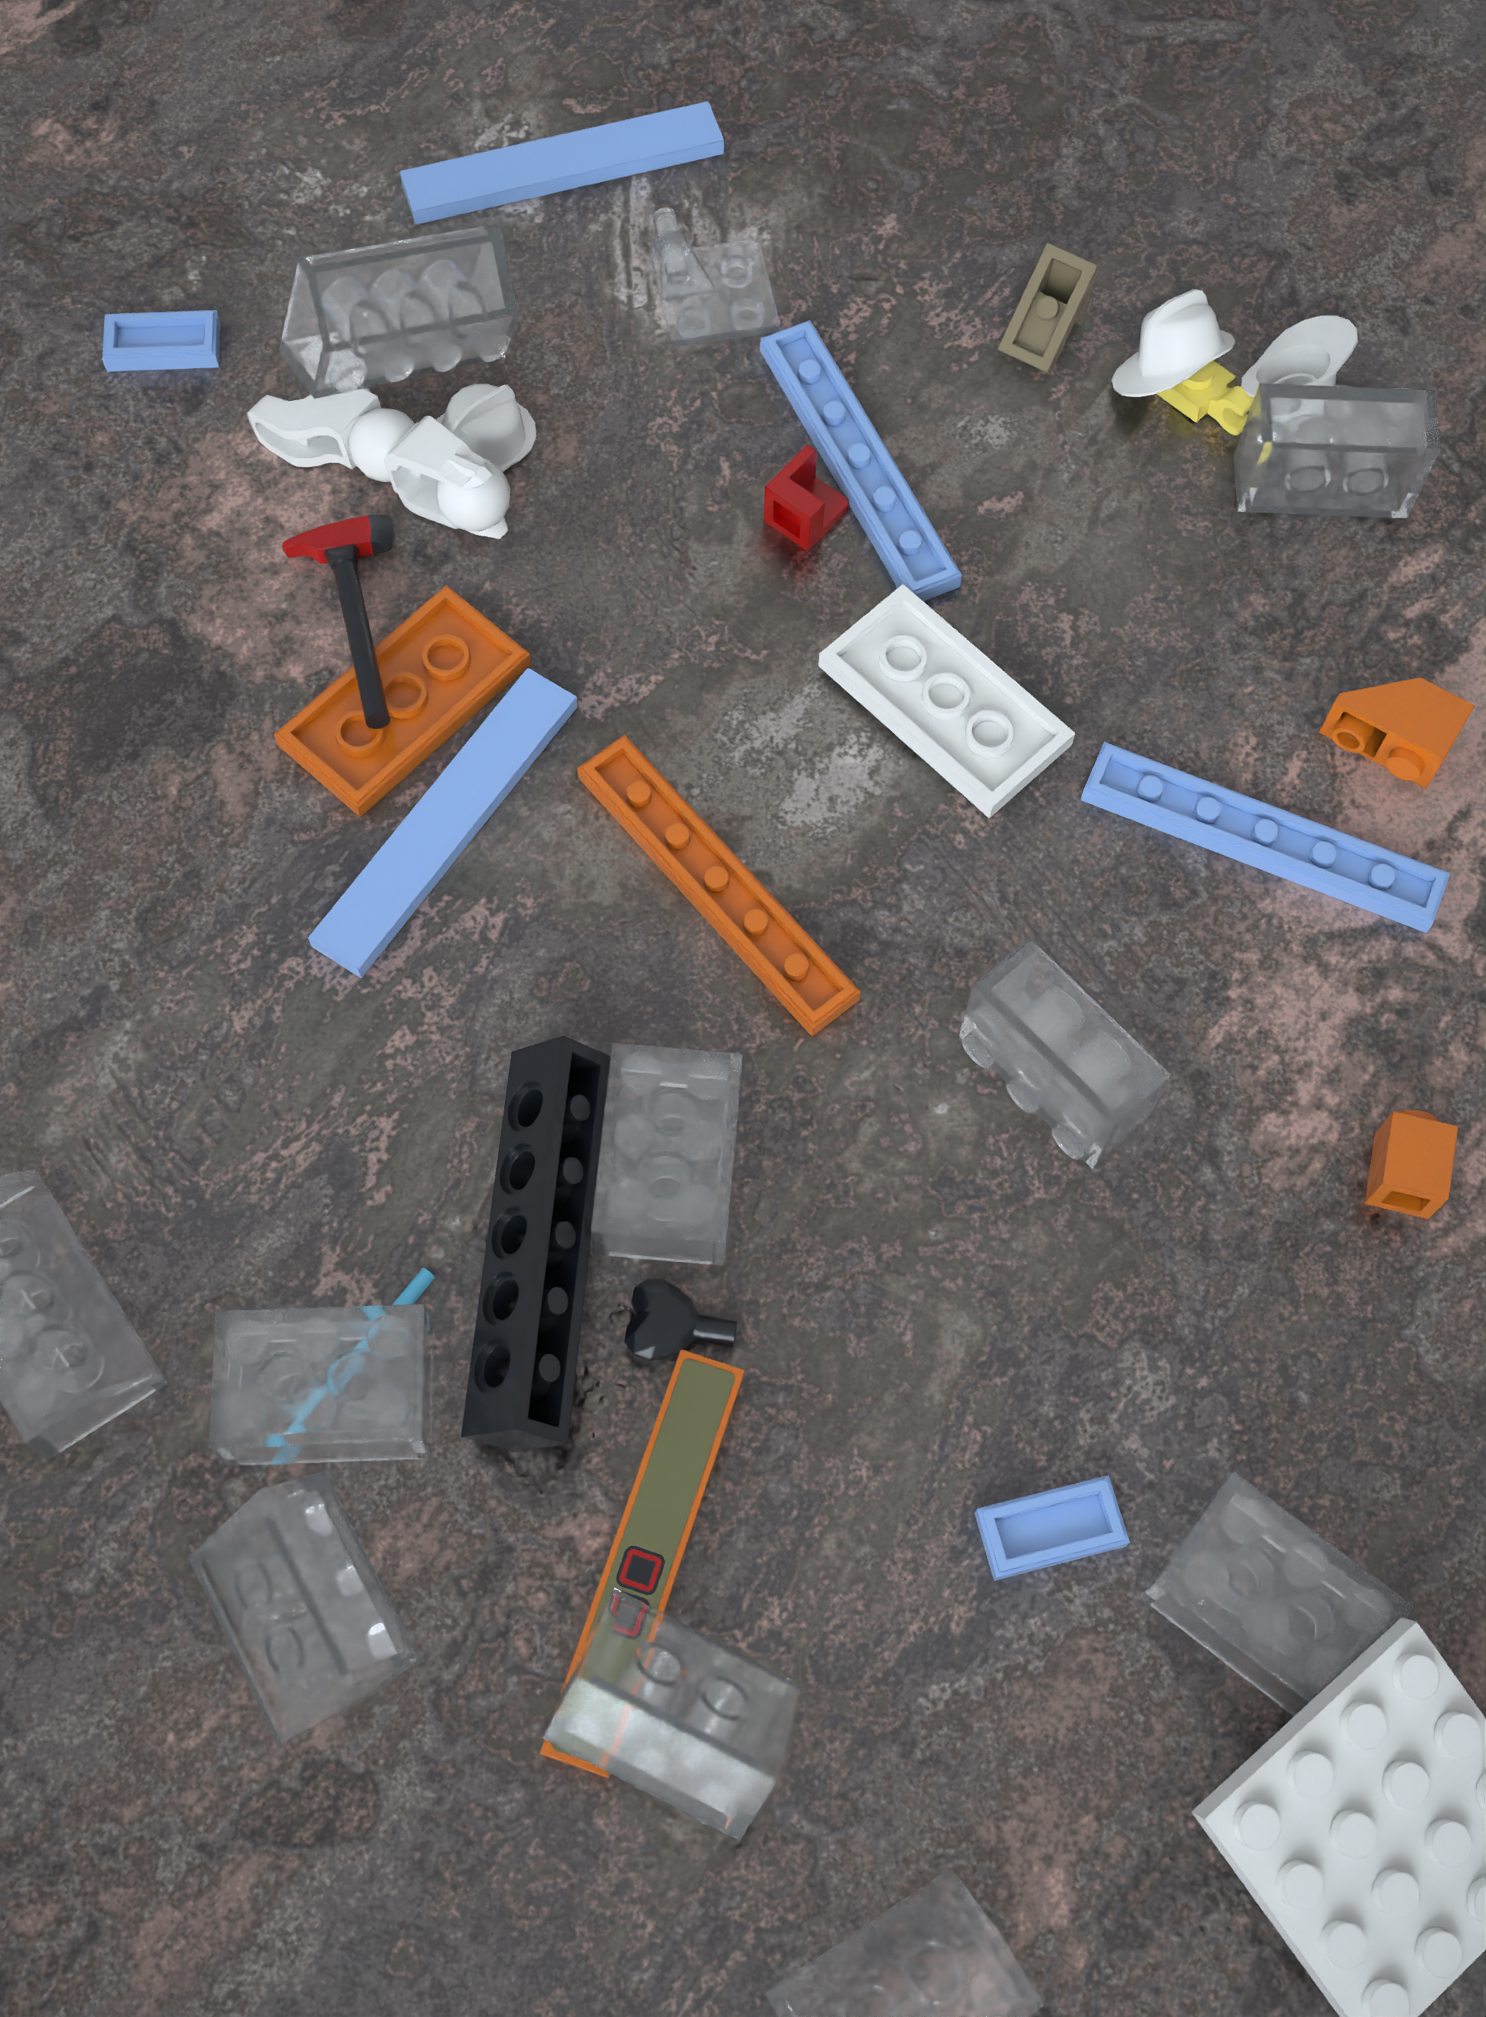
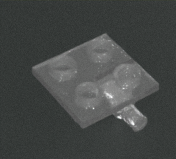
[651,208,781,348]

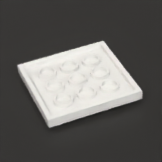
[1192,1617,1486,2017]

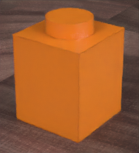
[1364,1110,1458,1219]

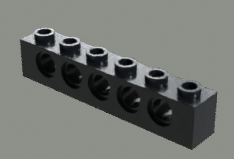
[461,1036,612,1451]

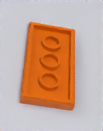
[274,585,531,817]

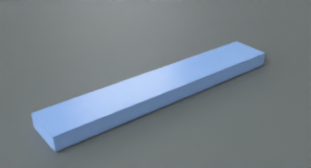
[400,101,724,225]
[760,320,962,602]
[308,668,578,978]
[1080,742,1450,933]

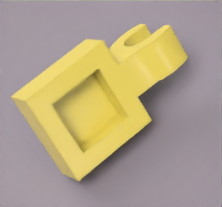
[1157,360,1258,436]

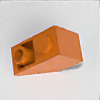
[1319,677,1475,788]

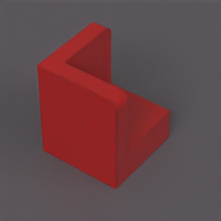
[763,444,849,552]

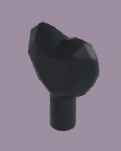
[624,1279,737,1361]

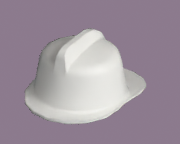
[1112,289,1235,397]
[1242,316,1358,433]
[436,384,537,472]

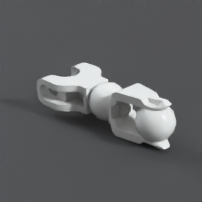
[247,341,511,539]

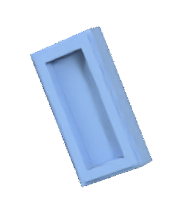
[102,310,221,372]
[974,1475,1130,1581]

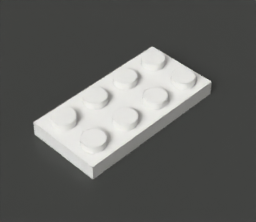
[818,584,1075,818]

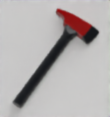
[282,515,394,729]

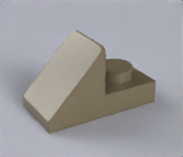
[998,243,1099,374]

